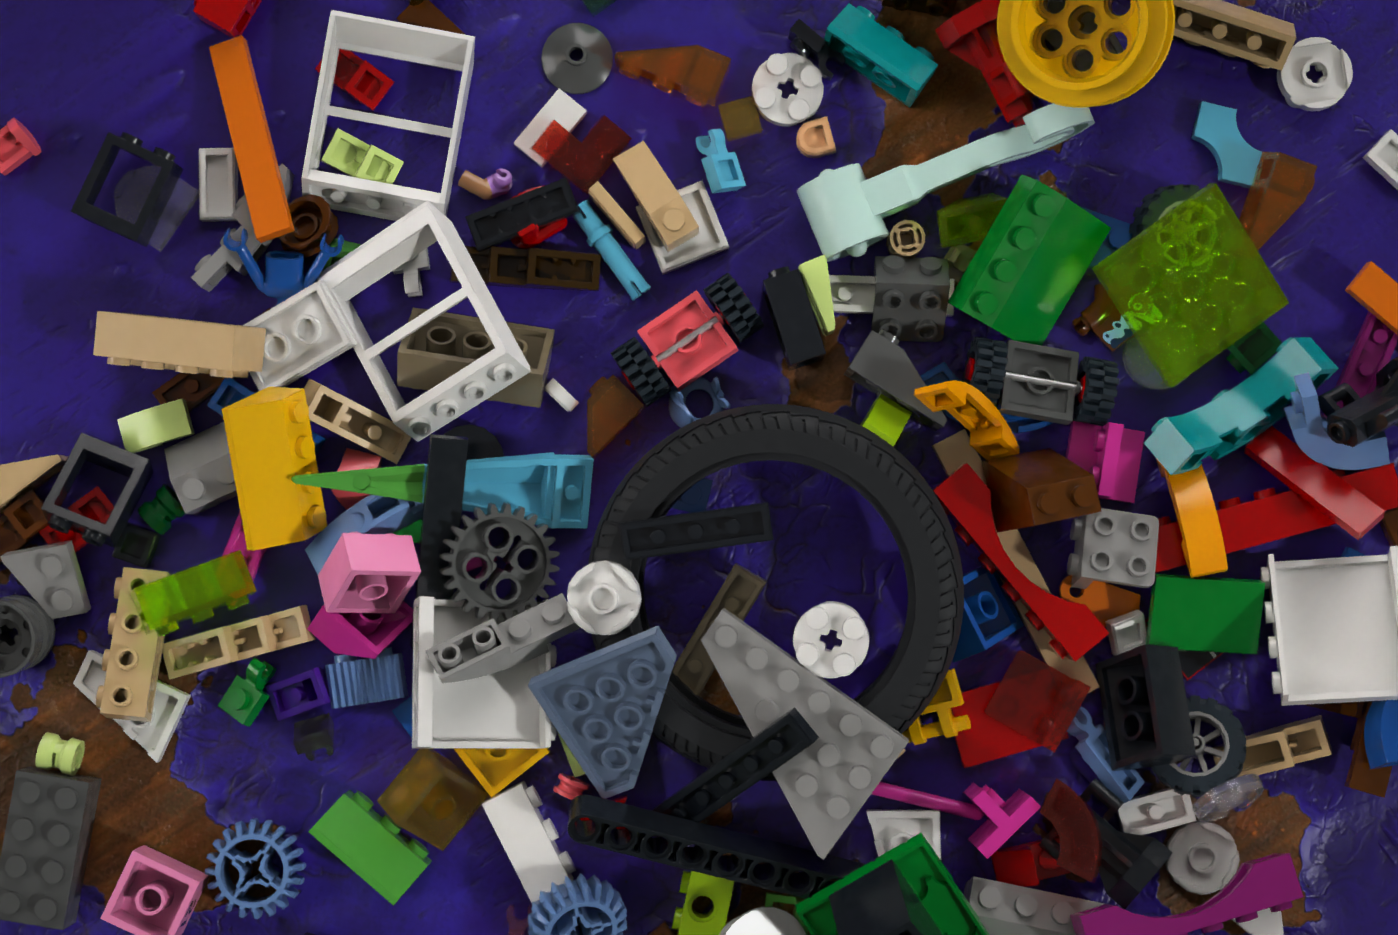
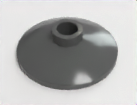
[541,23,613,94]

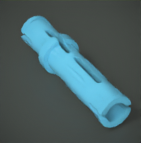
[572,199,651,301]

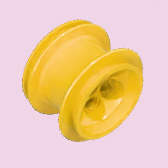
[997,0,1175,108]

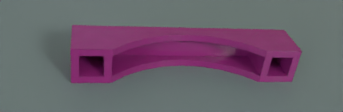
[1070,853,1303,935]

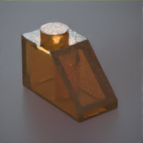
[587,374,645,459]

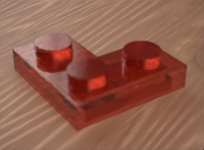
[530,115,632,194]

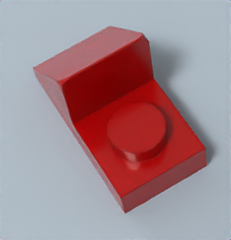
[990,835,1071,887]

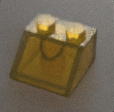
[377,749,489,851]

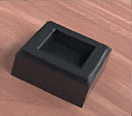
[112,523,161,569]

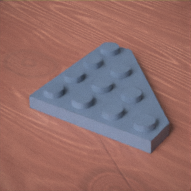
[528,626,677,799]

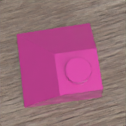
[307,601,413,659]

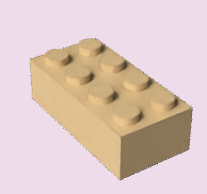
[93,311,266,378]

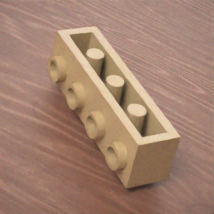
[1173,0,1297,71]
[96,567,173,722]

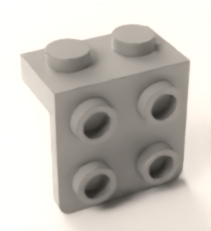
[1067,508,1159,589]

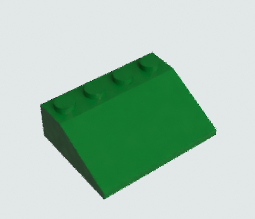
[948,175,1111,346]

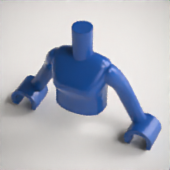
[223,228,344,305]

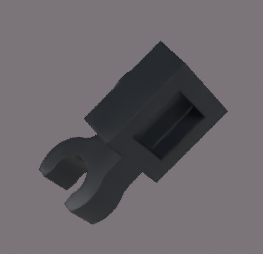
[788,19,846,81]

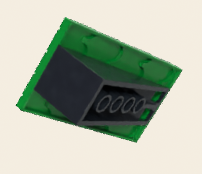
[795,833,989,935]

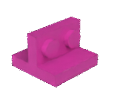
[1065,420,1145,504]
[963,782,1041,859]

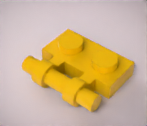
[902,668,971,745]

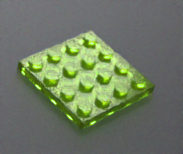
[1092,183,1289,388]

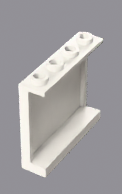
[1260,546,1398,706]
[412,596,557,749]

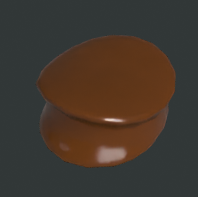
[278,194,339,258]

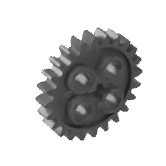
[439,503,560,622]

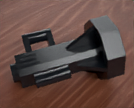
[1318,357,1398,447]
[1039,778,1173,909]

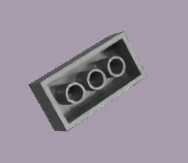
[0,766,102,930]

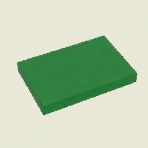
[1146,574,1265,654]

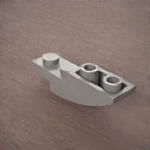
[191,163,294,292]
[426,593,580,683]

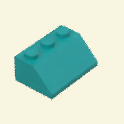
[824,3,938,108]

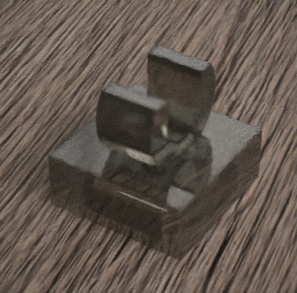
[293,713,334,761]

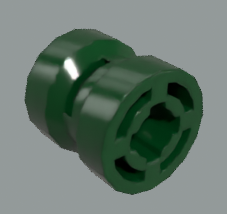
[137,484,185,535]

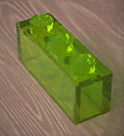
[130,550,257,637]

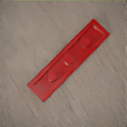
[1244,426,1385,540]

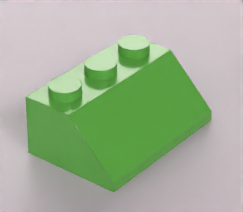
[308,790,432,906]

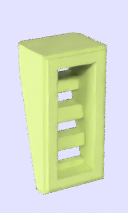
[798,254,835,337]

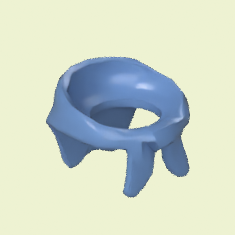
[668,377,730,428]

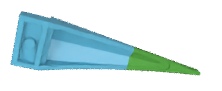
[292,452,594,528]

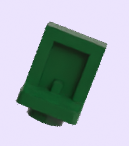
[1226,318,1282,375]

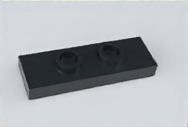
[465,177,580,252]

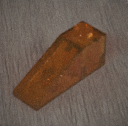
[1227,152,1317,259]

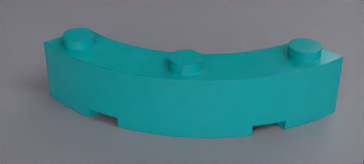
[1144,337,1339,475]

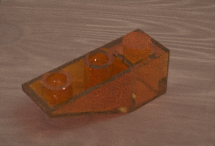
[614,45,731,107]

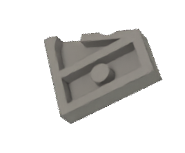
[0,540,91,619]

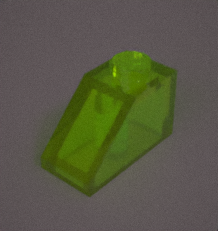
[937,193,1008,248]

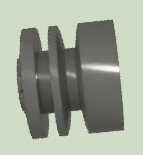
[0,594,56,678]

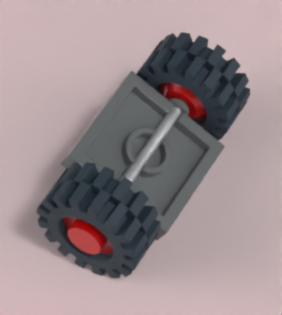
[962,337,1119,426]

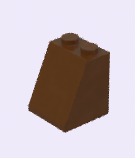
[982,448,1102,533]

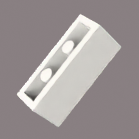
[482,781,576,903]

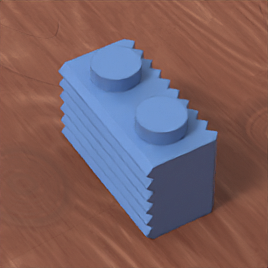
[325,647,408,709]

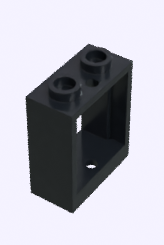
[71,132,184,247]
[762,266,826,371]
[41,433,153,548]

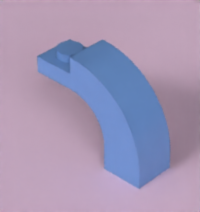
[1284,372,1390,470]

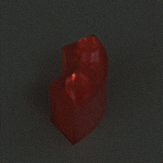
[1040,779,1102,882]

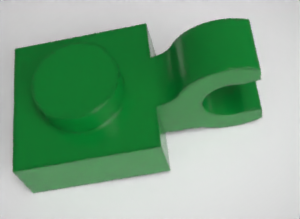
[217,658,276,727]

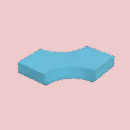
[1191,101,1264,189]

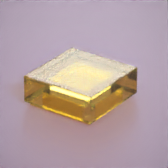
[718,96,762,142]

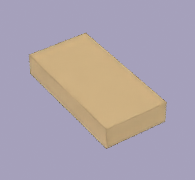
[588,181,646,250]

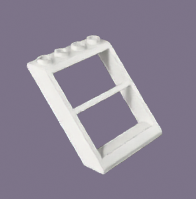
[301,10,475,221]
[317,200,531,442]

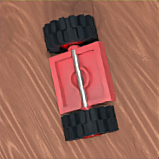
[610,273,764,407]

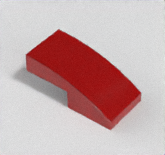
[315,49,395,111]
[39,486,114,553]

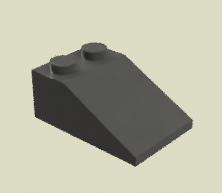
[844,330,947,431]

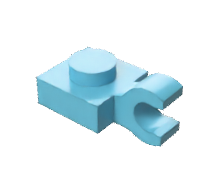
[696,129,746,194]

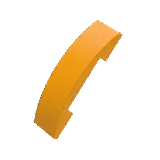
[914,380,1020,460]
[1156,458,1228,578]

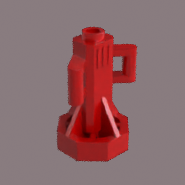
[935,0,1037,127]

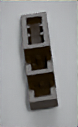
[450,246,601,291]

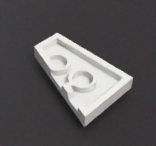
[73,650,191,763]

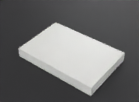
[243,280,357,391]

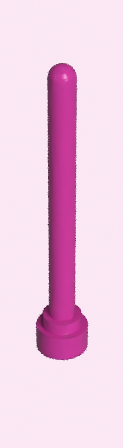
[872,782,984,820]

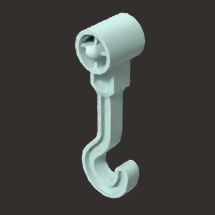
[796,103,1095,262]

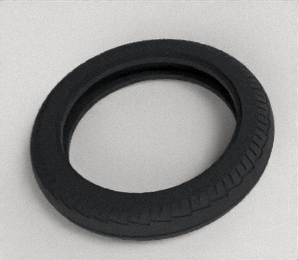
[588,404,964,781]

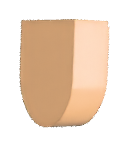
[796,116,836,158]

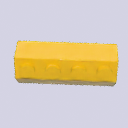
[222,387,327,551]

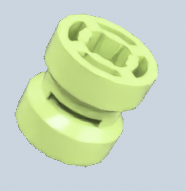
[35,732,85,776]

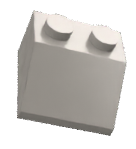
[164,422,237,515]

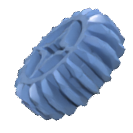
[205,818,306,919]
[527,873,627,935]

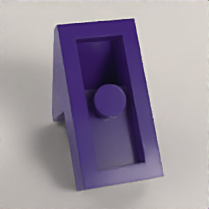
[266,667,331,721]

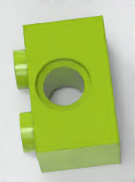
[672,870,735,935]

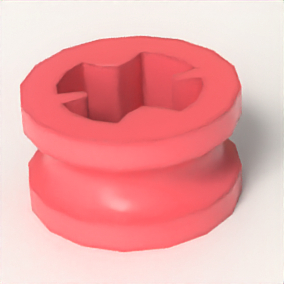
[553,773,590,800]

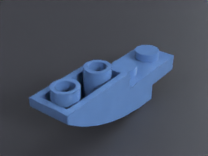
[305,495,424,575]

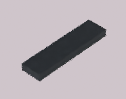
[619,502,774,561]

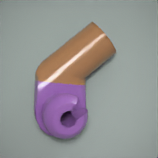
[458,168,513,200]

